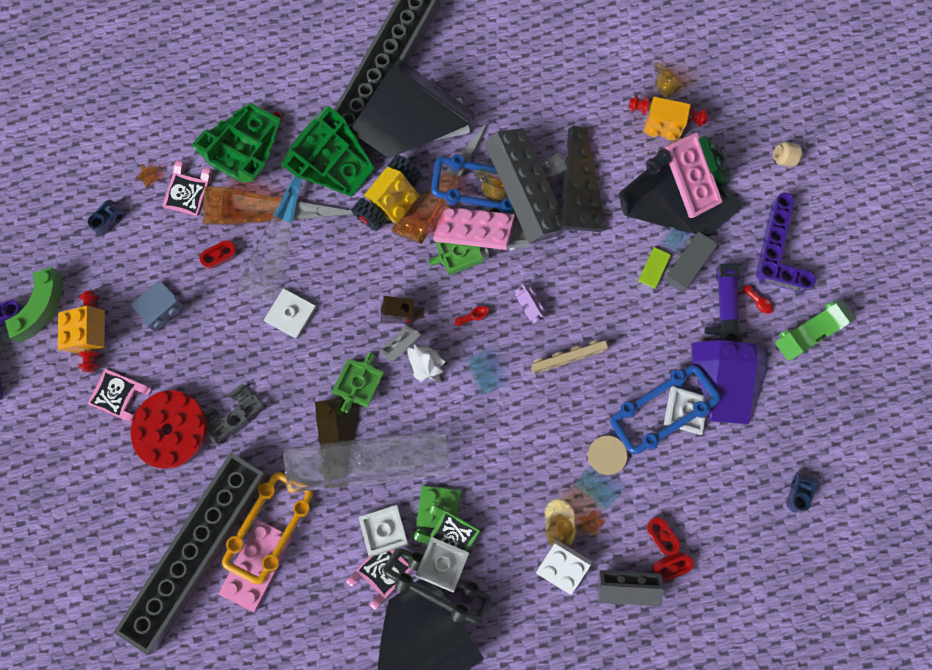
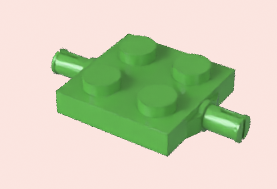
[428,242,484,276]
[332,353,384,413]

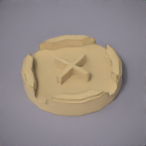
[587,436,627,475]

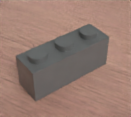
[664,232,718,293]
[597,570,664,607]

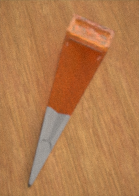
[391,125,487,245]
[203,186,353,226]

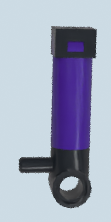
[704,264,743,342]

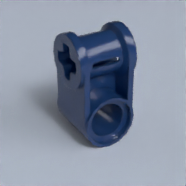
[87,200,126,235]
[787,472,818,513]

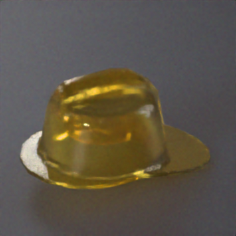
[654,62,686,98]
[474,170,507,202]
[544,499,577,546]

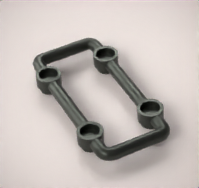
[383,548,492,625]

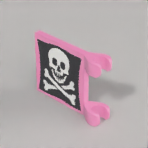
[162,160,213,216]
[88,369,152,423]
[346,550,412,609]

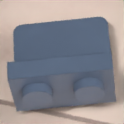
[132,281,184,332]

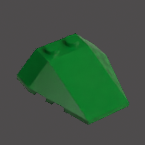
[192,103,281,183]
[281,105,374,197]

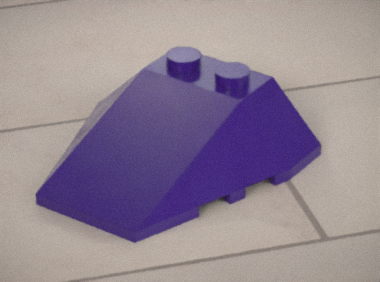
[692,340,767,425]

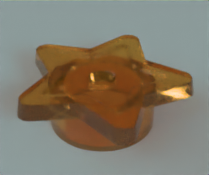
[136,165,160,187]
[579,510,605,537]

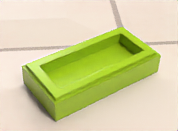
[638,247,671,289]

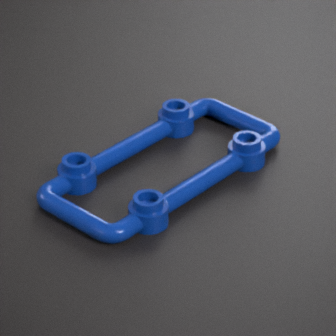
[431,155,515,213]
[610,365,720,454]

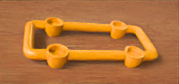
[222,472,314,585]

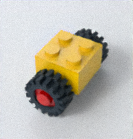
[351,154,422,231]

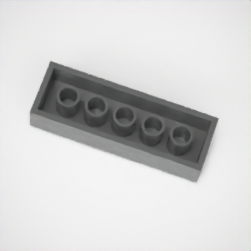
[484,128,567,244]

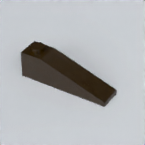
[315,399,359,482]

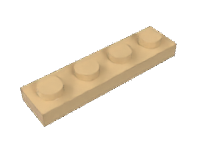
[531,340,608,375]

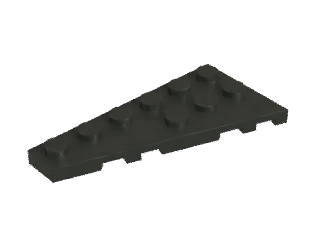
[559,126,607,232]

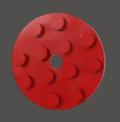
[130,390,208,469]

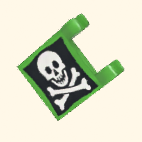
[413,502,480,552]

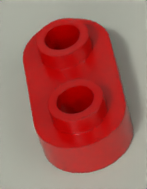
[199,240,237,269]
[646,518,680,556]
[652,552,693,582]

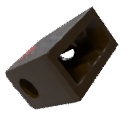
[380,296,425,324]

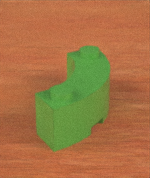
[5,267,62,343]
[775,299,857,361]

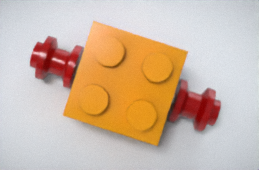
[628,94,708,141]
[57,291,105,373]

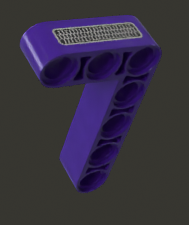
[756,192,816,293]

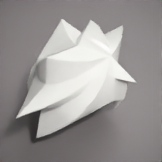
[407,343,445,383]

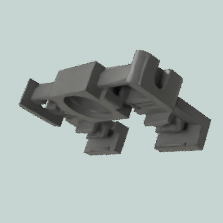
[205,384,266,446]

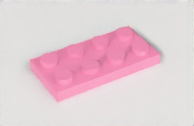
[664,132,722,218]
[433,207,515,250]
[219,520,293,612]

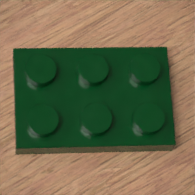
[698,135,731,185]

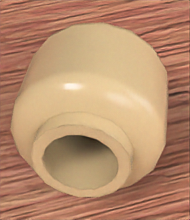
[773,141,803,167]

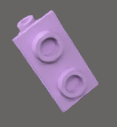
[515,284,547,324]

